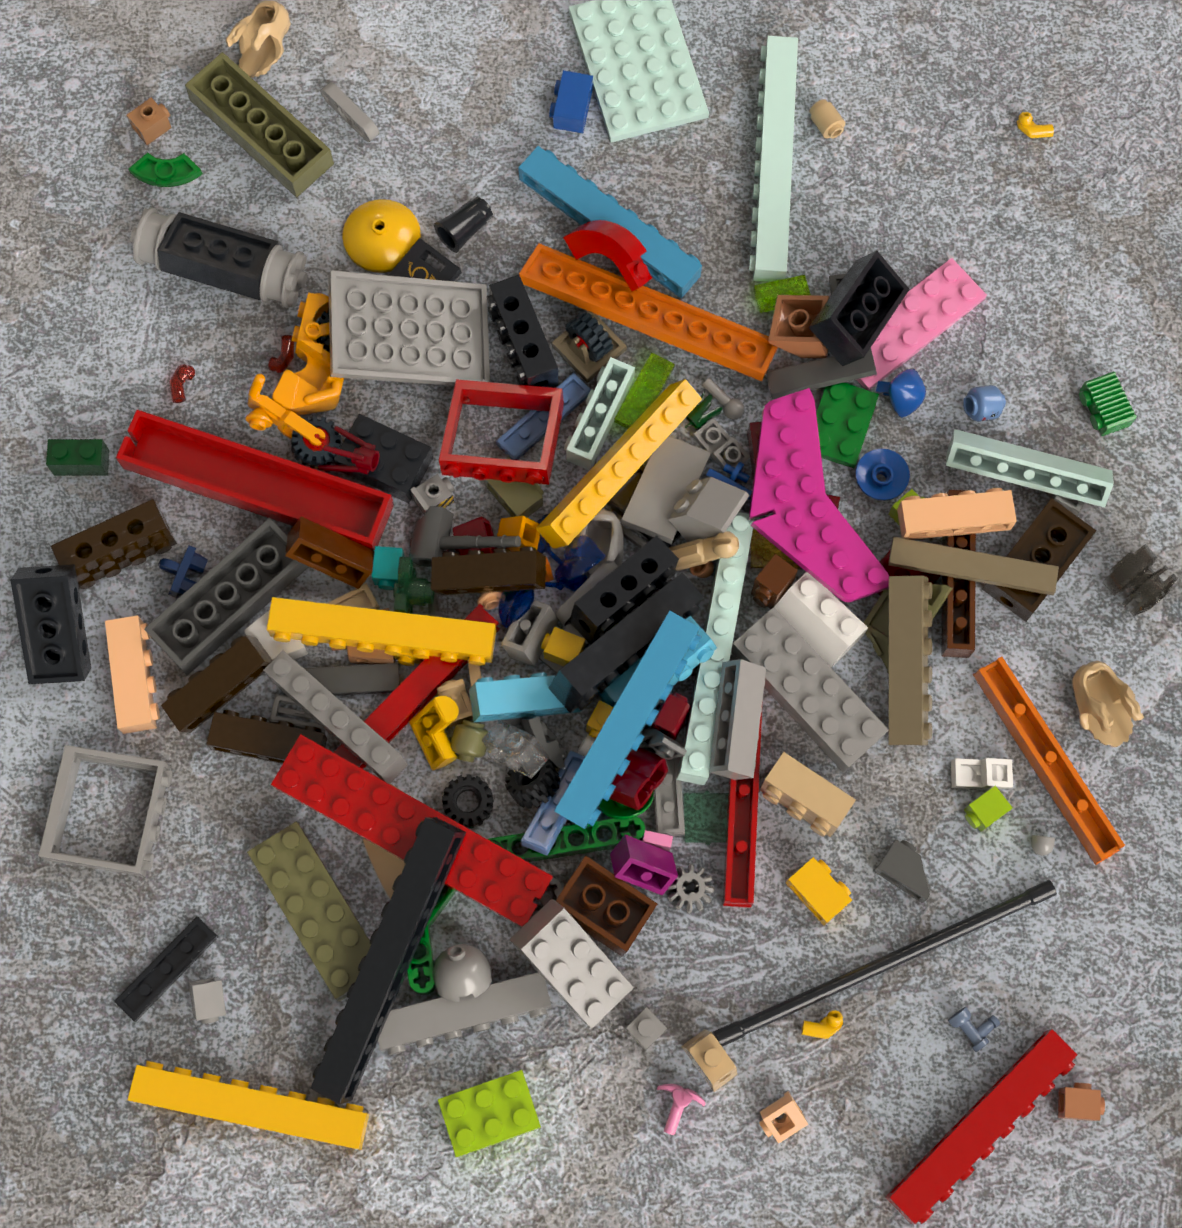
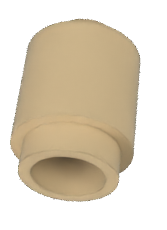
[809,99,845,139]

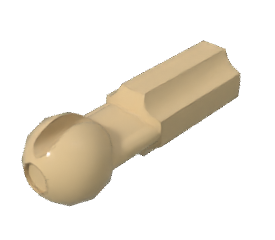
[669,531,739,571]

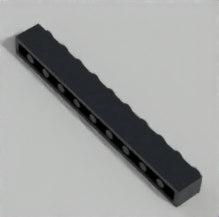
[311,817,466,1105]

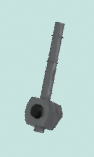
[408,506,521,567]

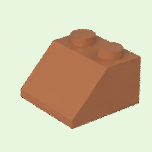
[768,295,830,358]

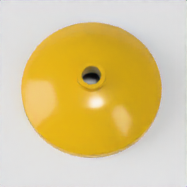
[342,199,421,273]

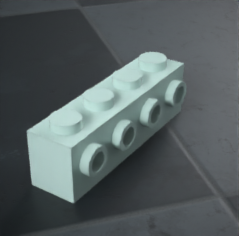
[564,357,635,471]

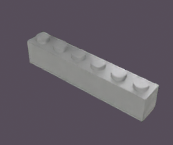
[263,651,408,784]
[378,972,552,1055]

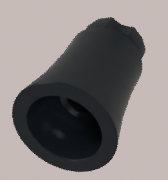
[434,196,493,253]

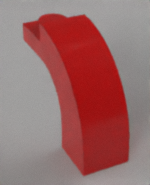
[563,220,652,292]

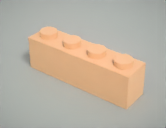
[897,488,1017,540]
[105,615,160,734]

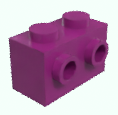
[610,834,678,895]

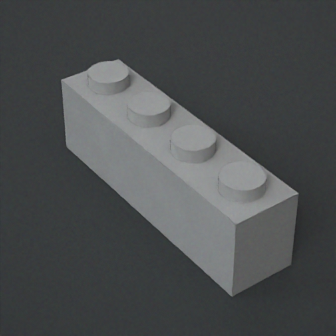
[709,659,766,780]

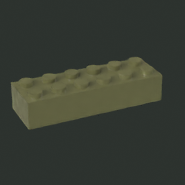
[185,52,334,198]
[247,821,371,1002]

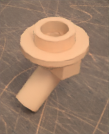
[477,592,503,610]

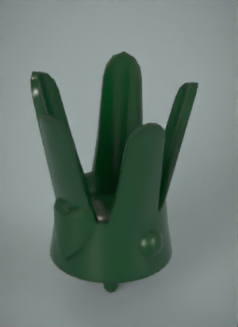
[685,391,723,430]

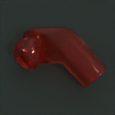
[268,335,294,373]
[169,364,195,403]

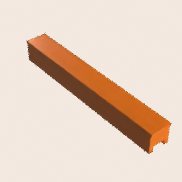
[973,656,1125,865]

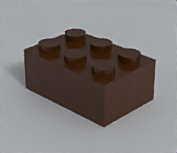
[556,855,658,957]

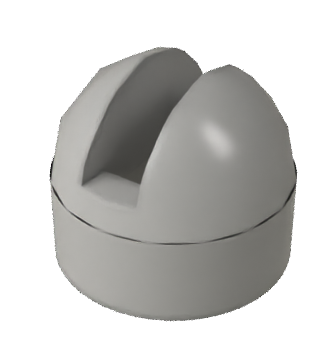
[1031,835,1055,856]

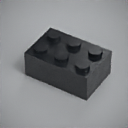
[334,414,433,504]

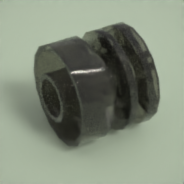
[1102,544,1178,617]

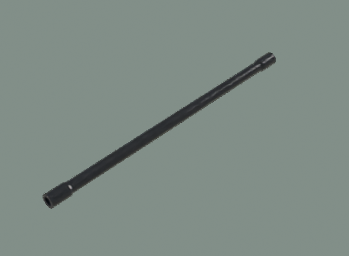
[713,880,1057,1047]

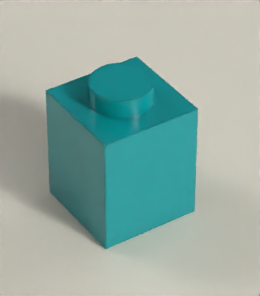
[372,546,405,590]

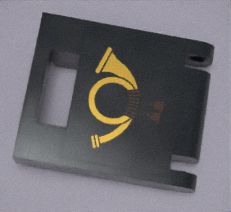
[388,238,462,282]

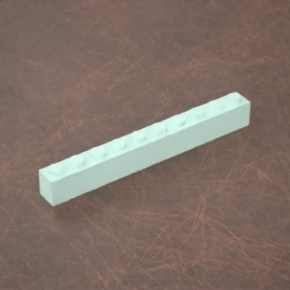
[749,36,798,283]
[676,512,755,785]

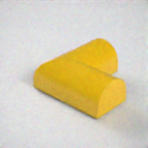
[409,696,459,771]

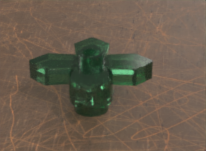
[393,557,435,614]

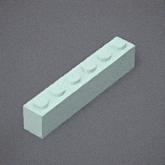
[946,429,1114,507]

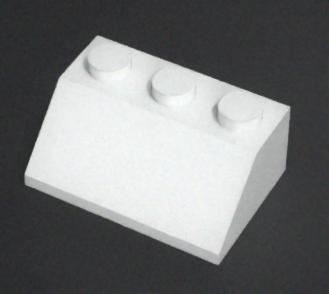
[774,572,868,668]

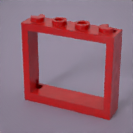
[439,379,564,485]

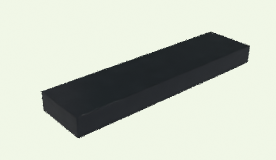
[114,916,219,1022]

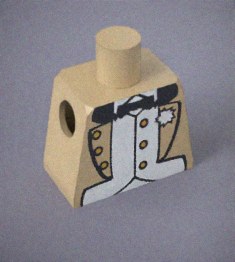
[681,1029,737,1092]

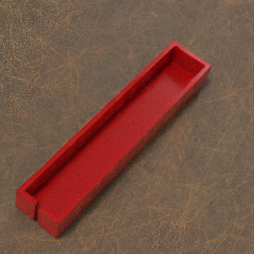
[116,410,394,552]
[271,734,553,928]

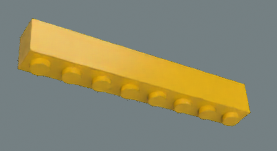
[536,379,702,549]
[267,597,496,666]
[127,1061,369,1150]

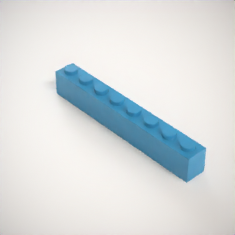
[518,146,702,299]
[554,611,702,829]

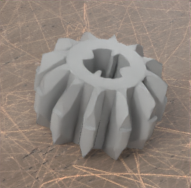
[667,864,715,914]

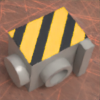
[410,474,455,515]

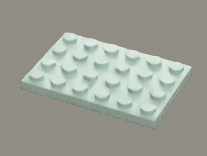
[569,0,709,143]

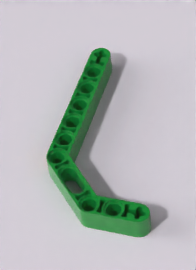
[407,817,645,995]

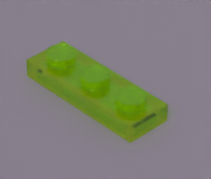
[614,352,675,429]

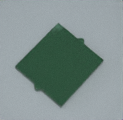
[684,790,728,846]

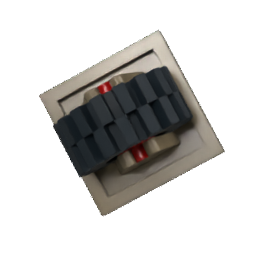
[552,311,627,383]

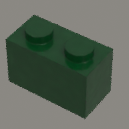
[46,439,110,476]

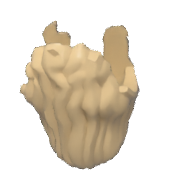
[226,0,291,77]
[1072,661,1144,748]

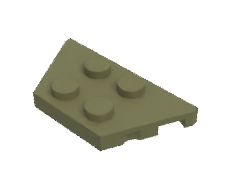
[864,584,953,674]

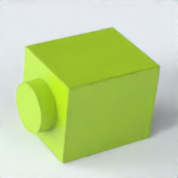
[964,785,1013,832]

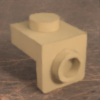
[437,679,473,727]

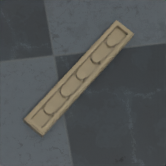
[888,537,1059,595]

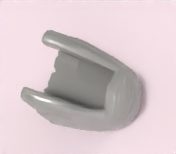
[571,509,624,576]

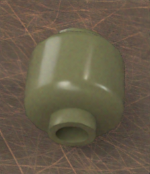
[451,719,490,762]

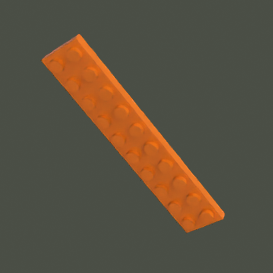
[519,243,778,381]

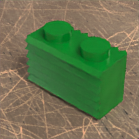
[1079,371,1136,436]

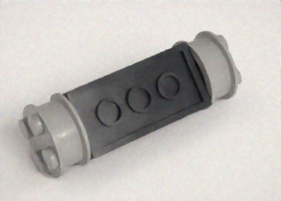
[130,207,308,308]

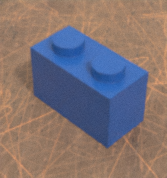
[549,70,593,134]

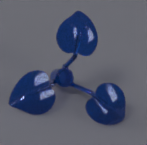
[498,514,606,629]

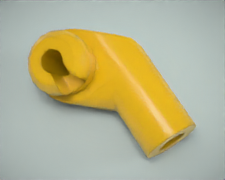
[801,1010,843,1039]

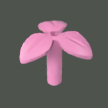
[657,1084,706,1135]

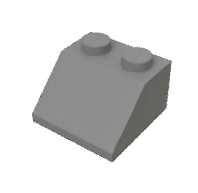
[668,477,749,542]

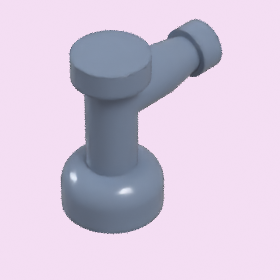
[948,1007,1000,1052]

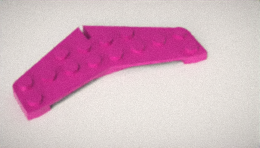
[748,388,889,602]

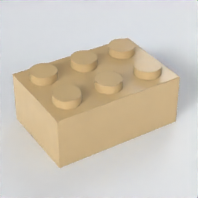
[760,752,856,837]

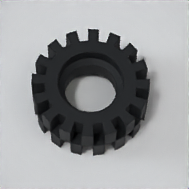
[505,754,560,809]
[442,774,494,828]

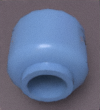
[963,385,1006,422]

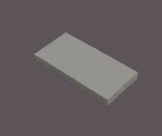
[621,436,711,544]

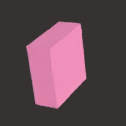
[643,830,673,852]

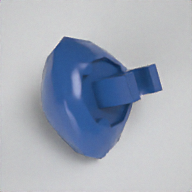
[876,369,926,418]

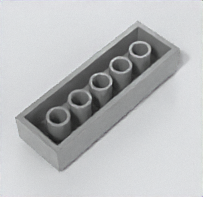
[731,607,889,772]

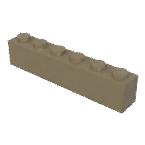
[889,576,932,745]

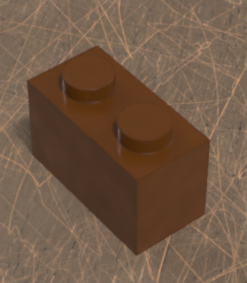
[751,554,798,609]

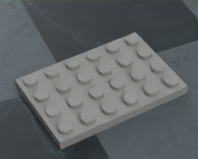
[328,270,490,386]

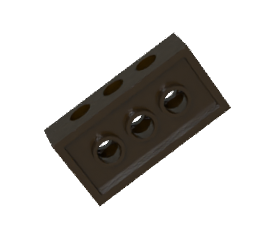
[982,498,1097,622]
[51,499,177,589]

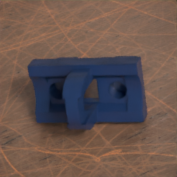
[158,545,208,598]

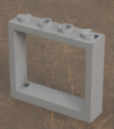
[38,745,172,877]

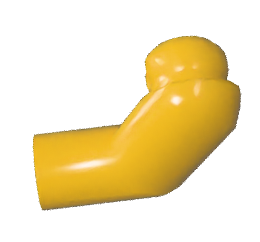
[1017,112,1054,138]

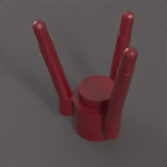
[317,426,380,474]

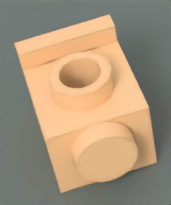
[759,1091,808,1144]

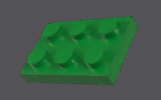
[816,382,879,469]

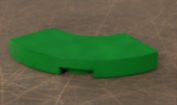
[128,153,203,187]

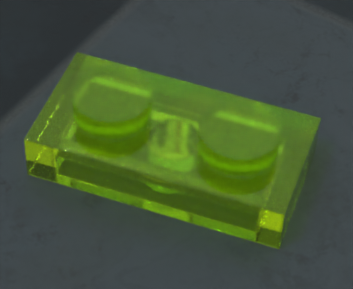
[753,275,811,313]

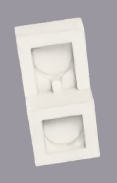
[951,758,1013,789]

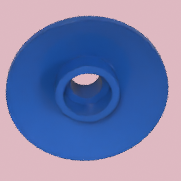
[855,449,910,501]

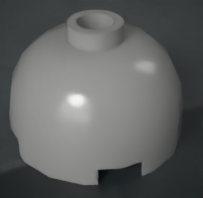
[433,944,492,1002]

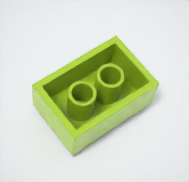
[438,1070,541,1158]

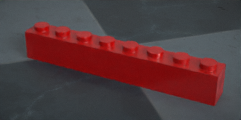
[885,1029,1078,1224]

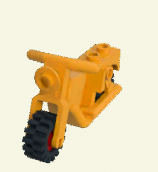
[245,292,344,469]

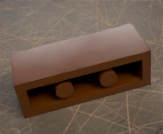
[285,516,374,589]

